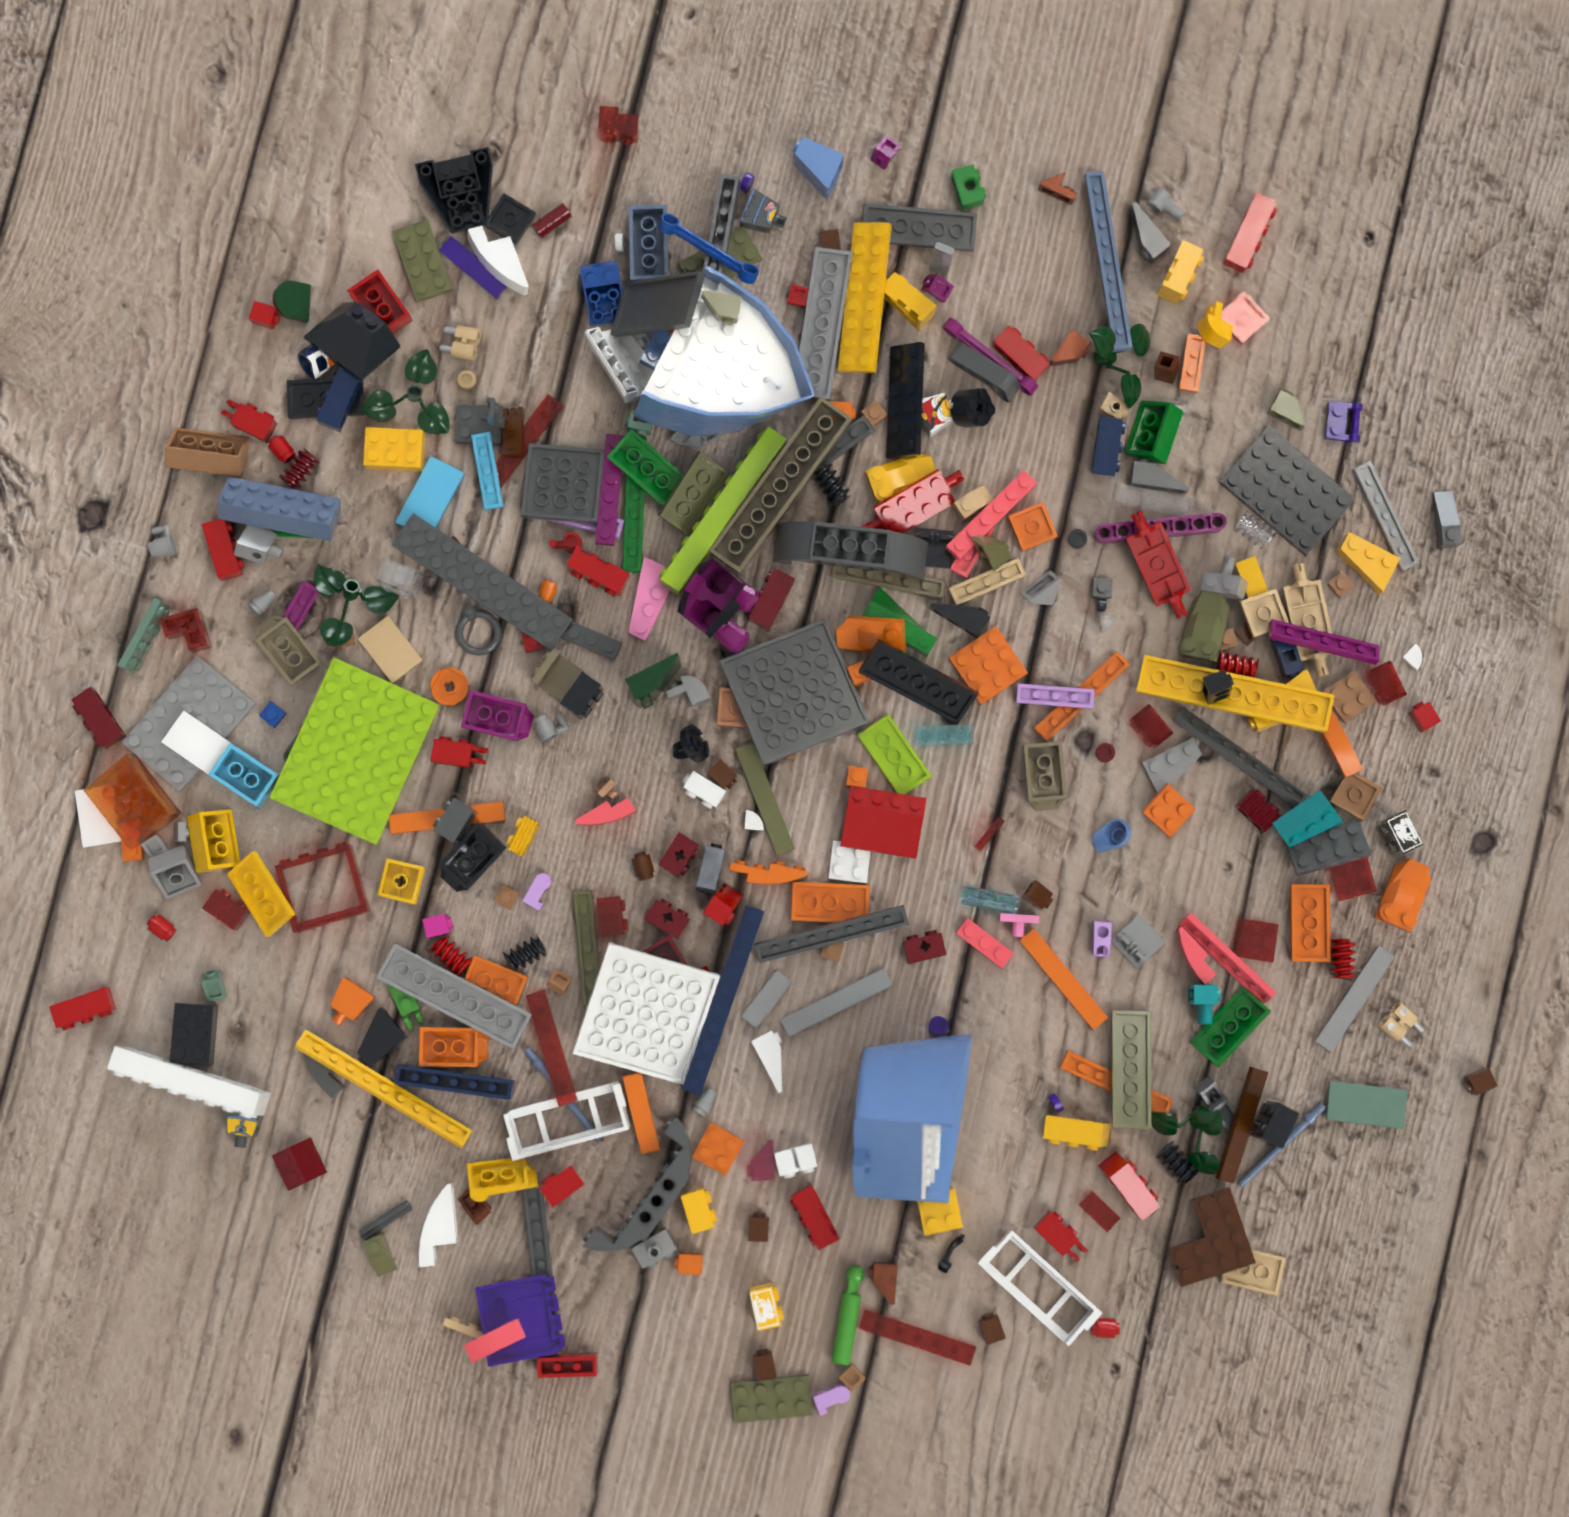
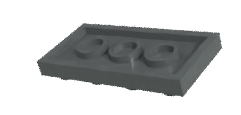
[1284,819,1371,876]

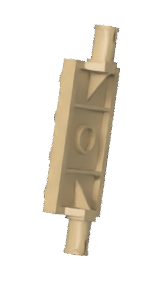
[1282,563,1333,677]

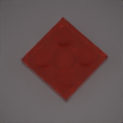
[1221,291,1270,345]
[1329,857,1377,901]
[1234,918,1279,963]

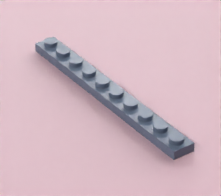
[1084,171,1133,352]

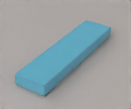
[471,432,504,511]

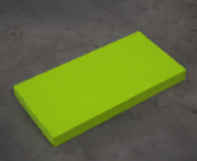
[857,714,932,795]

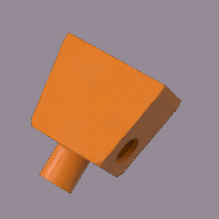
[330,977,377,1026]

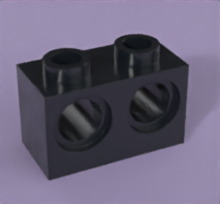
[1201,669,1234,705]

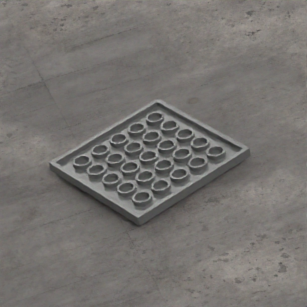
[719,619,870,766]

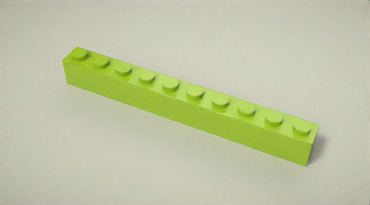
[659,426,787,596]

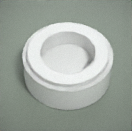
[615,233,625,252]

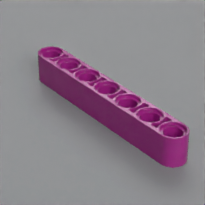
[1094,513,1227,544]

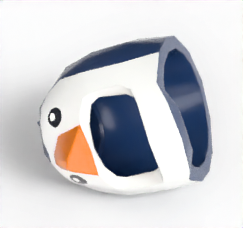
[298,344,335,379]

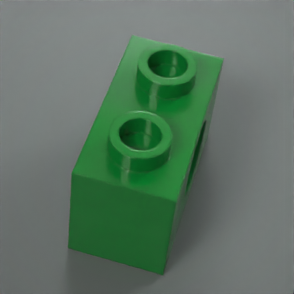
[951,164,986,211]

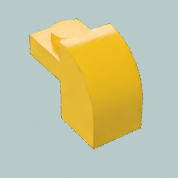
[1197,301,1233,349]

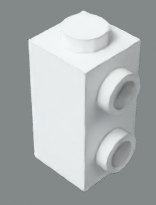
[682,771,726,809]

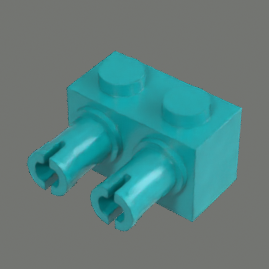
[1188,985,1221,1024]

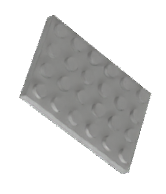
[122,655,256,792]

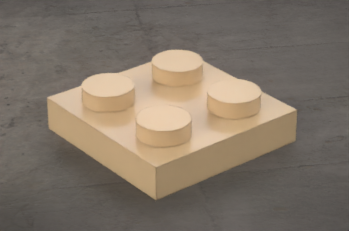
[1239,589,1289,638]

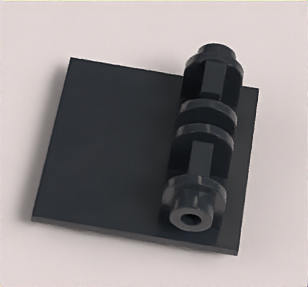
[915,528,954,569]

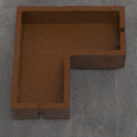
[1167,1187,1256,1287]

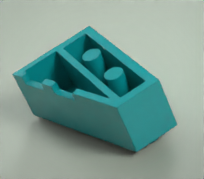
[1272,790,1343,847]

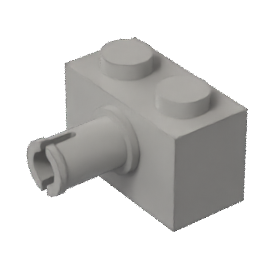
[1201,556,1248,600]
[631,1228,677,1270]

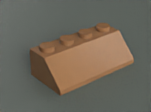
[164,427,250,477]

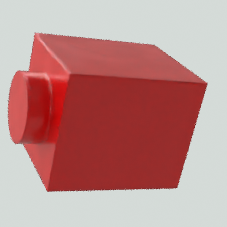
[249,301,280,330]
[1409,701,1441,733]

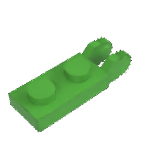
[387,984,425,1030]

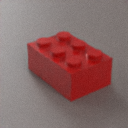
[347,269,413,334]

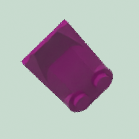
[460,690,534,742]

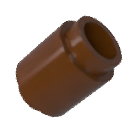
[631,851,655,881]

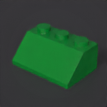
[1124,400,1184,464]

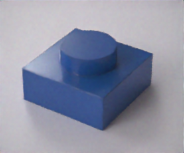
[259,701,287,728]

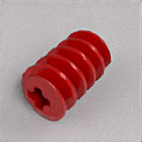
[1216,651,1259,678]
[429,936,472,976]
[1331,939,1356,978]

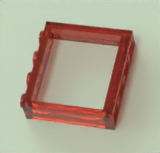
[275,842,371,933]

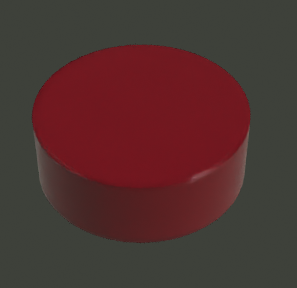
[1095,743,1115,763]

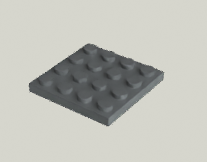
[521,443,605,524]

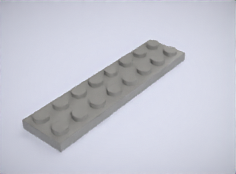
[799,247,853,401]
[376,943,533,1049]

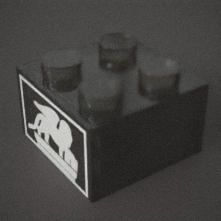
[1376,810,1423,857]

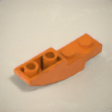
[729,860,808,885]

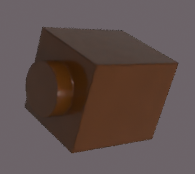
[1154,351,1179,384]
[707,759,737,790]
[1464,1068,1497,1095]
[748,1212,769,1242]
[978,1312,1006,1345]
[753,1349,777,1381]

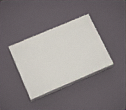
[161,710,231,775]
[75,784,121,848]

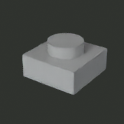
[174,822,189,843]
[140,833,169,858]

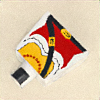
[922,393,953,437]

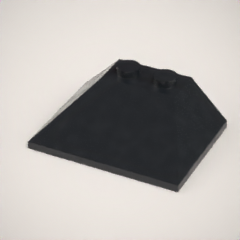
[304,302,400,381]

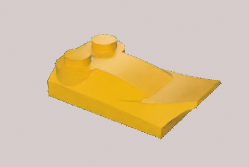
[865,454,936,504]
[467,1158,538,1202]

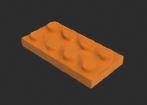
[791,882,870,923]
[1290,884,1331,962]

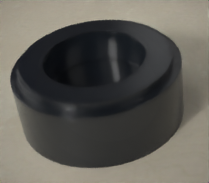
[1068,529,1087,549]

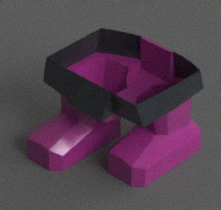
[678,558,759,653]

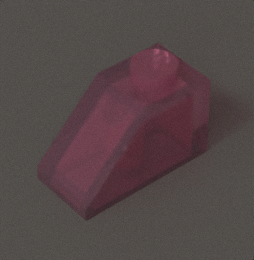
[747,1139,775,1181]

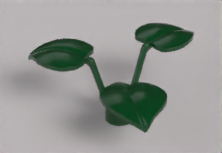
[1089,324,1150,408]
[362,349,450,434]
[314,564,399,646]
[1151,1105,1223,1174]

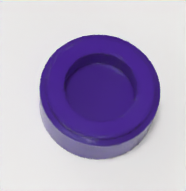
[740,173,755,193]
[929,1016,948,1036]
[1048,1093,1064,1113]

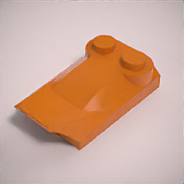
[836,616,907,653]
[1373,858,1431,933]
[419,1027,489,1067]

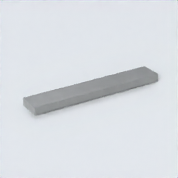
[1352,461,1419,572]
[1314,946,1395,1052]
[780,968,893,1037]

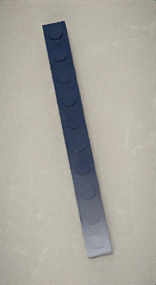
[682,905,764,1096]

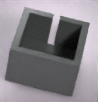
[433,798,478,845]

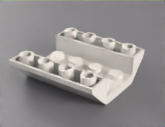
[584,327,654,403]

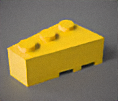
[1157,240,1204,304]
[884,272,937,331]
[1336,532,1400,595]
[1043,1115,1111,1150]

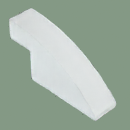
[467,226,529,295]
[419,1183,459,1267]

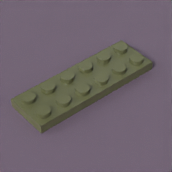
[1111,1010,1152,1129]

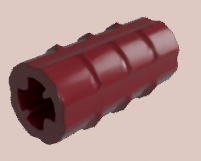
[532,203,572,239]

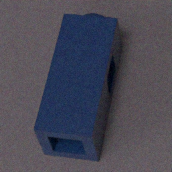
[1268,634,1304,679]

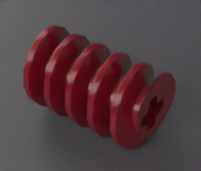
[279,448,320,489]

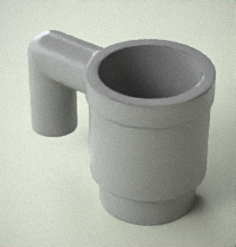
[148,524,176,557]
[533,714,569,743]

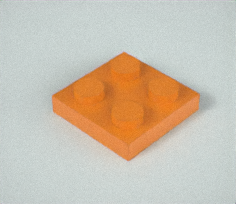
[1008,502,1058,552]
[1142,783,1196,838]
[692,1122,744,1176]

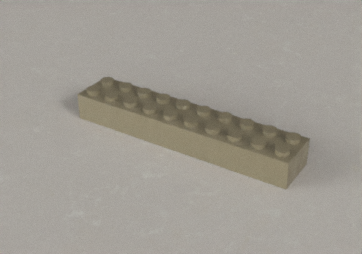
[709,396,852,576]

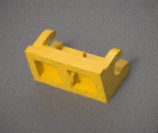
[1235,556,1268,598]

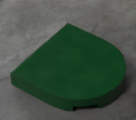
[273,281,311,323]

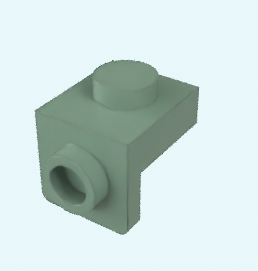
[625,409,652,437]

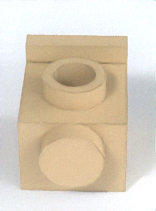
[1098,392,1130,419]

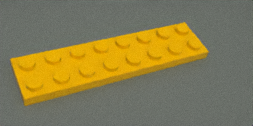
[838,222,892,373]

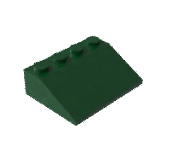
[625,653,681,709]

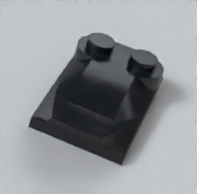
[439,822,507,892]

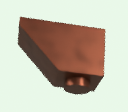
[1049,329,1091,366]
[869,1261,897,1305]

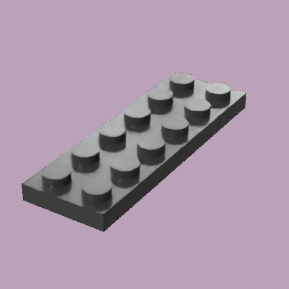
[863,203,977,252]

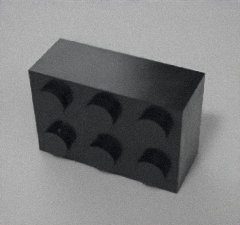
[170,1003,218,1064]
[1251,1100,1300,1149]

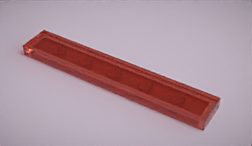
[496,394,564,488]
[526,990,578,1107]
[859,1309,976,1366]

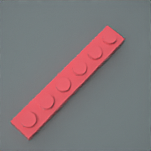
[945,470,1037,561]
[1178,913,1276,1004]

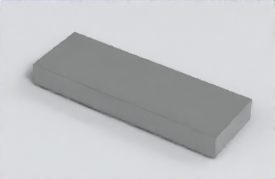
[741,971,792,1028]

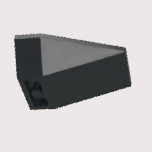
[415,147,493,234]

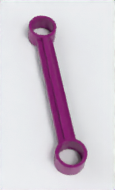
[942,317,1038,396]

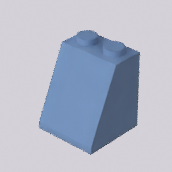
[793,136,844,200]

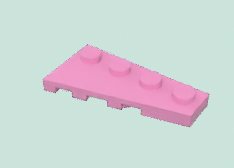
[628,557,671,642]

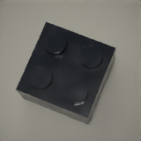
[560,672,604,720]

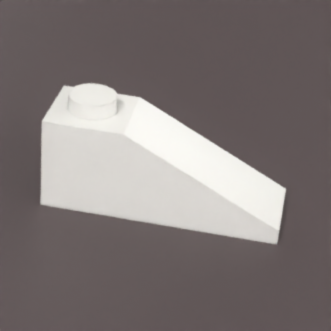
[751,1030,782,1093]

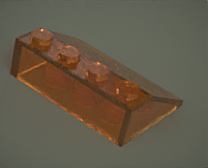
[83,754,181,850]

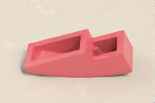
[574,798,636,826]
[1176,926,1216,985]
[464,1319,526,1363]

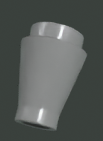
[248,589,277,616]
[691,1087,717,1118]

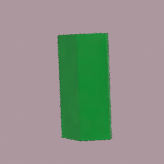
[607,429,683,507]
[1190,986,1271,1068]

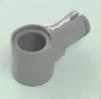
[1147,187,1185,221]

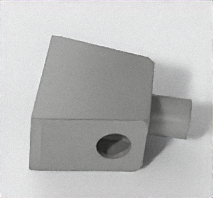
[234,525,284,564]

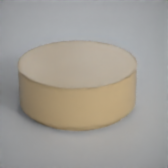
[457,370,477,390]

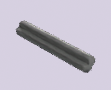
[359,1200,412,1240]

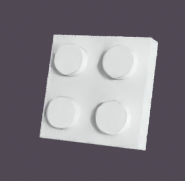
[828,841,870,884]

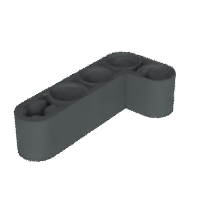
[948,342,1021,403]

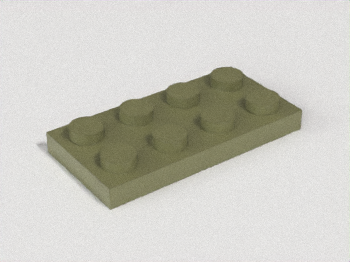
[392,219,453,303]
[678,226,762,278]
[658,451,729,536]
[731,1374,812,1423]

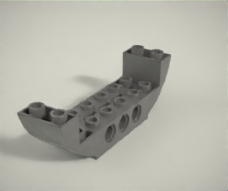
[773,521,928,580]
[583,1116,692,1251]

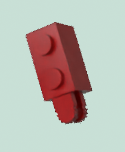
[221,399,278,443]
[431,736,488,769]
[1033,1211,1088,1262]

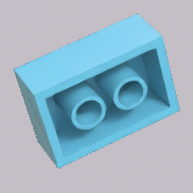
[209,743,279,809]

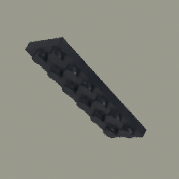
[886,342,925,459]
[859,639,978,725]

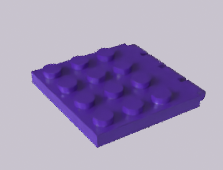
[475,1274,566,1367]

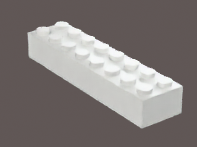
[107,1046,271,1118]

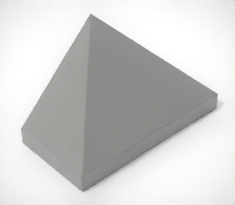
[1021,570,1061,605]

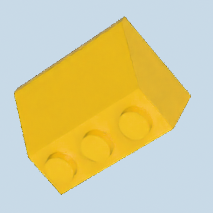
[186,809,241,873]

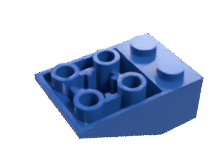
[580,260,623,326]

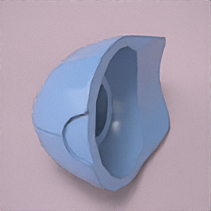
[1093,819,1131,853]

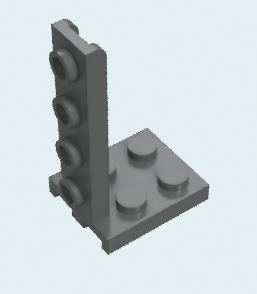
[456,398,505,445]

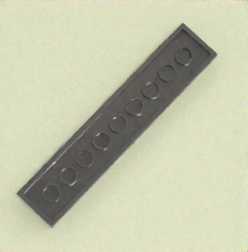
[392,513,573,651]

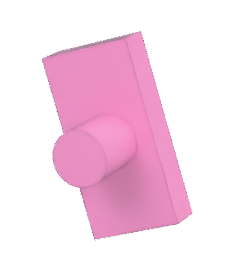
[998,913,1039,937]

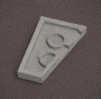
[1141,738,1202,794]

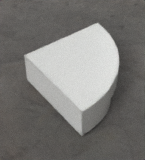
[1402,644,1422,671]
[744,810,764,831]

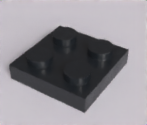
[485,193,536,245]

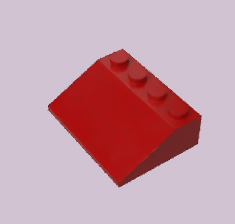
[840,785,927,859]

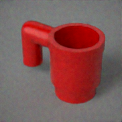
[549,532,583,553]

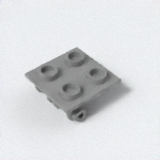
[1111,914,1165,969]

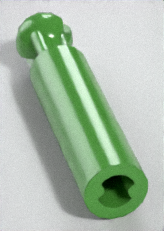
[831,1265,864,1365]

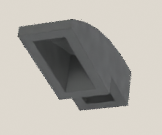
[303,1053,345,1098]
[1193,1076,1236,1135]

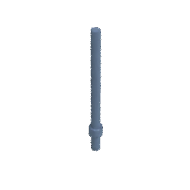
[524,1047,602,1142]
[1237,1103,1326,1188]

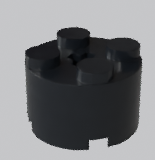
[950,388,995,428]

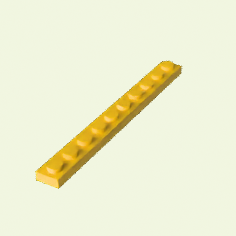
[294,1030,472,1149]

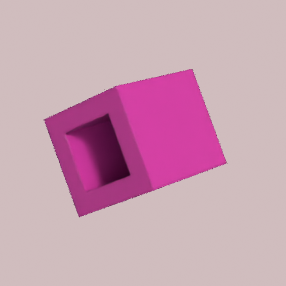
[422,914,454,938]

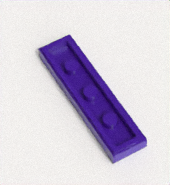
[439,236,507,299]

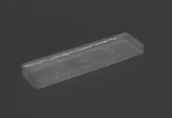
[1116,484,1194,516]

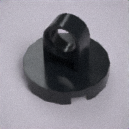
[672,725,709,763]

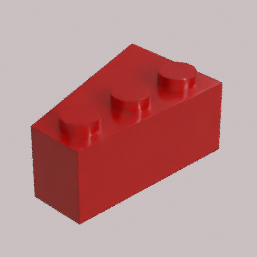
[703,883,744,927]
[539,1165,585,1208]
[790,1184,840,1250]

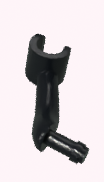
[938,1234,965,1273]

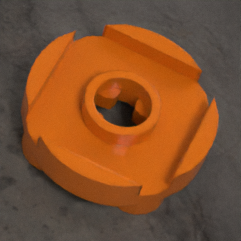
[430,667,469,706]

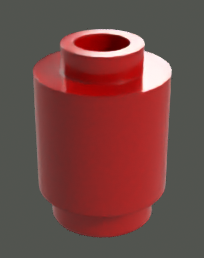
[268,435,296,464]
[147,914,177,942]
[1091,1318,1120,1339]

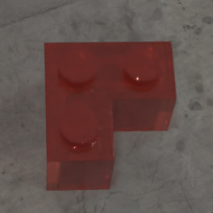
[598,106,639,145]
[160,608,212,653]

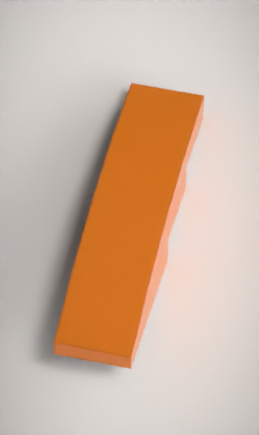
[1319,711,1363,778]
[622,1072,660,1155]

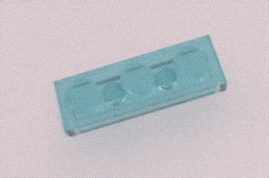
[915,724,974,747]
[960,886,1020,914]

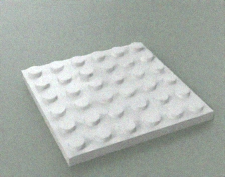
[572,942,720,1085]

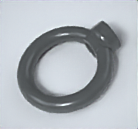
[456,605,502,656]

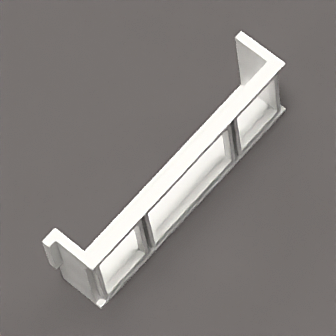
[504,1080,631,1161]
[978,1229,1102,1346]

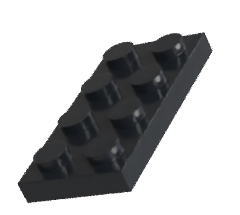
[286,378,365,419]

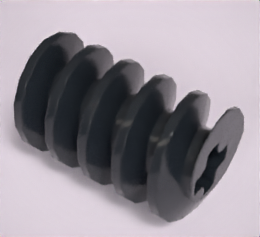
[814,463,851,507]
[503,934,547,972]
[1156,1141,1199,1184]

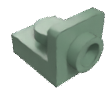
[201,970,227,1002]

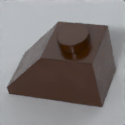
[1021,880,1053,910]

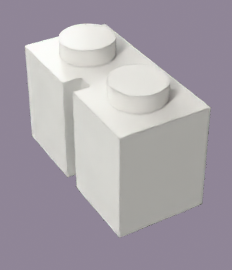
[774,1143,818,1179]

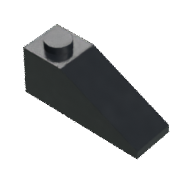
[929,603,990,639]

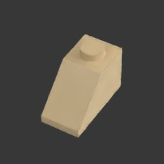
[953,486,994,522]

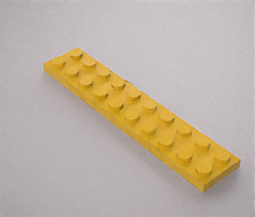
[1136,655,1335,733]

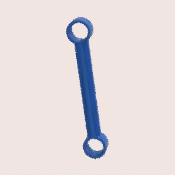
[658,213,759,284]

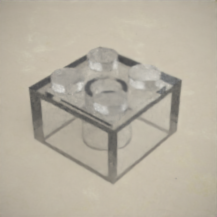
[375,558,424,599]

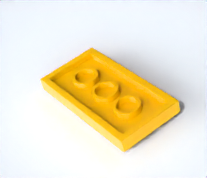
[227,851,296,937]

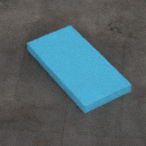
[395,456,465,528]

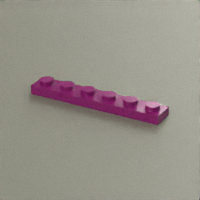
[595,434,625,546]
[1269,619,1379,665]

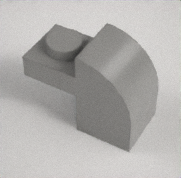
[666,675,710,707]

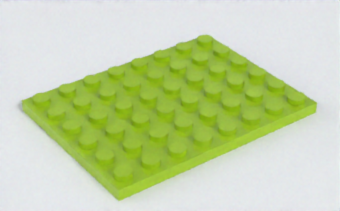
[269,657,440,845]

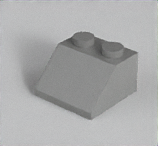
[148,844,202,900]

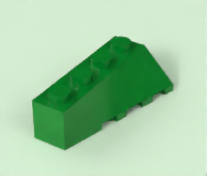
[862,587,938,658]

